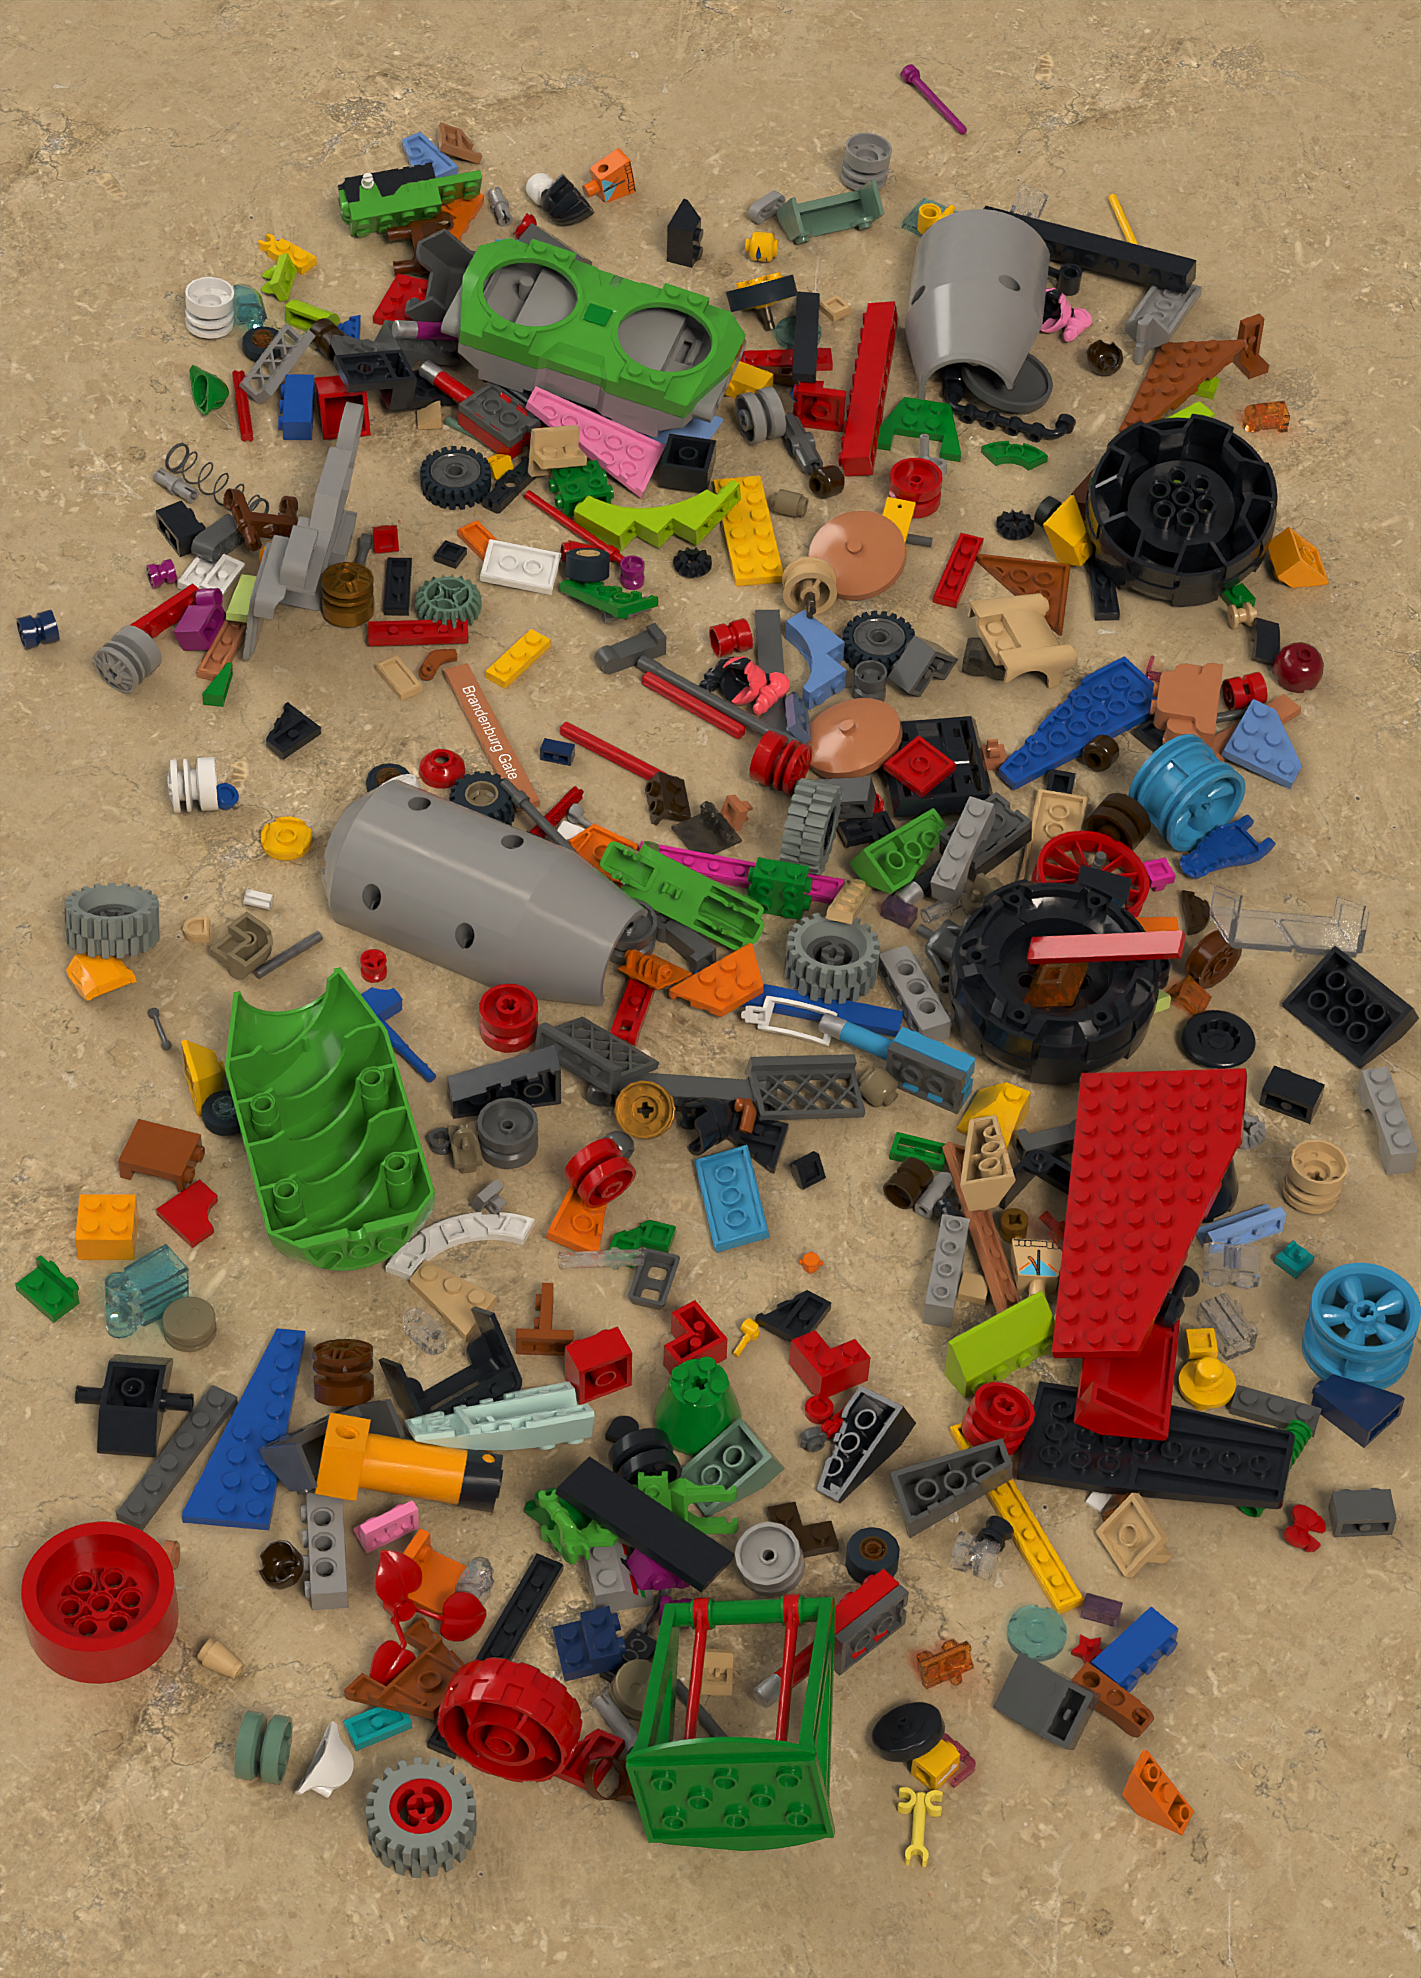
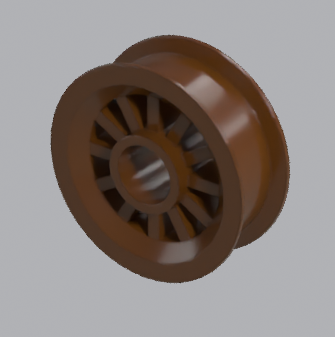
[1185,929,1242,989]

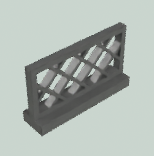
[535,1017,659,1095]
[745,1054,866,1120]

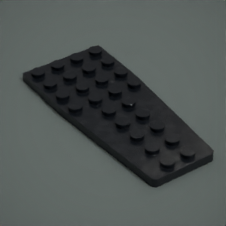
[1017,1381,1295,1509]

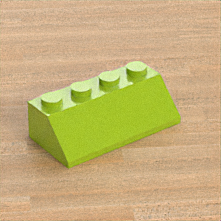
[944,1291,1055,1398]

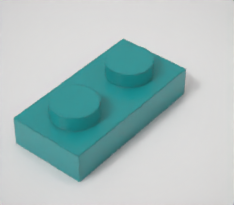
[343,1707,412,1751]

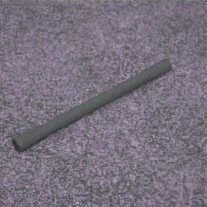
[637,655,803,744]

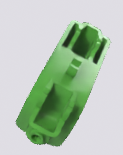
[600,841,765,951]

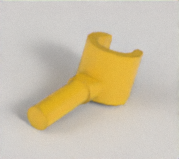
[732,1318,760,1357]

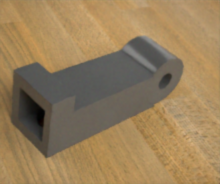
[594,623,667,674]
[656,913,716,975]
[1012,1119,1076,1161]

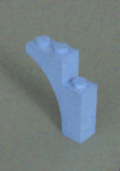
[785,610,847,710]

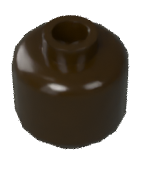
[809,465,845,499]
[1082,734,1119,772]

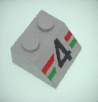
[584,1542,654,1612]

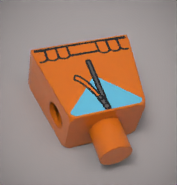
[582,148,636,202]

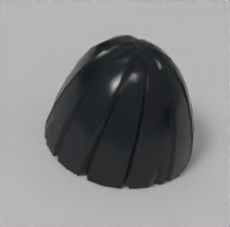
[543,174,595,225]

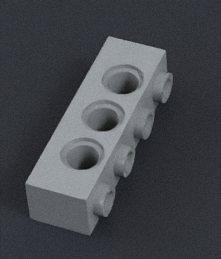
[878,945,953,1042]
[923,1214,970,1328]
[301,1492,349,1610]

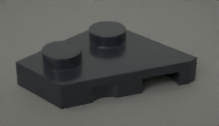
[266,702,321,760]

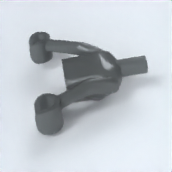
[916,924,964,993]

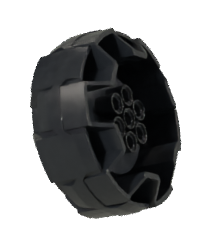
[1085,414,1278,607]
[948,879,1160,1085]

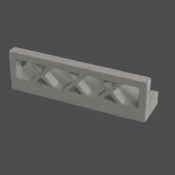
[239,323,315,405]

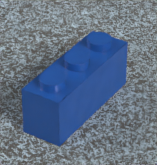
[278,374,316,440]
[1091,1607,1179,1693]

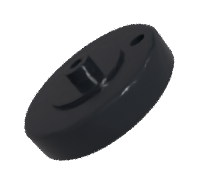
[872,1702,945,1762]

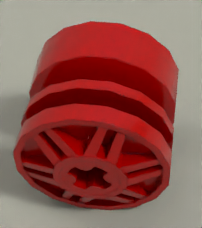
[749,730,812,795]

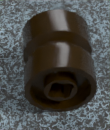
[310,318,348,361]
[883,1157,934,1210]

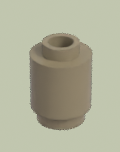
[771,489,809,518]

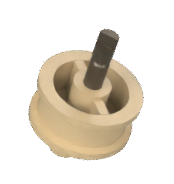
[782,557,837,619]

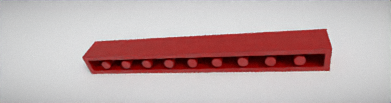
[838,301,899,476]

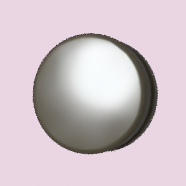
[162,1297,217,1352]
[609,1659,653,1721]

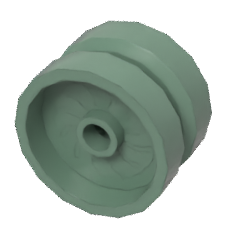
[234,1710,293,1785]

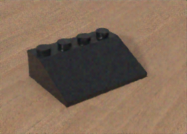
[1282,946,1419,1069]

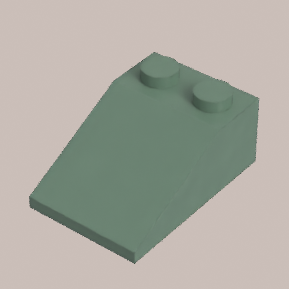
[680,1417,785,1517]

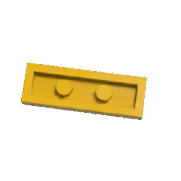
[485,629,551,689]

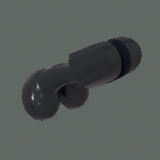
[1158,1265,1200,1329]

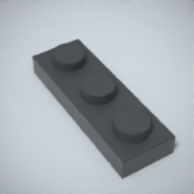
[1229,1385,1322,1437]

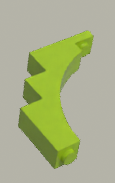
[574,480,741,552]

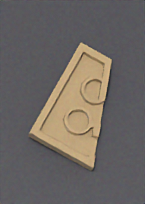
[409,1260,497,1342]

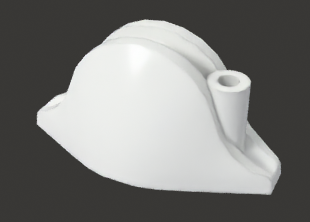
[295,1721,354,1798]

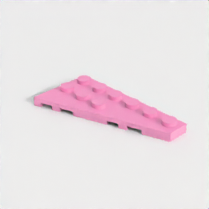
[525,386,666,498]

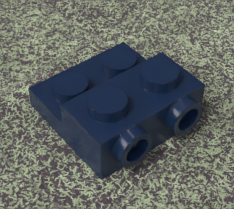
[552,1606,627,1682]

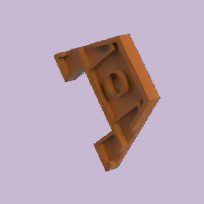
[344,1617,465,1720]

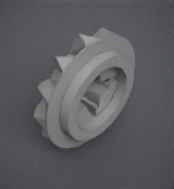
[1240,1111,1266,1149]

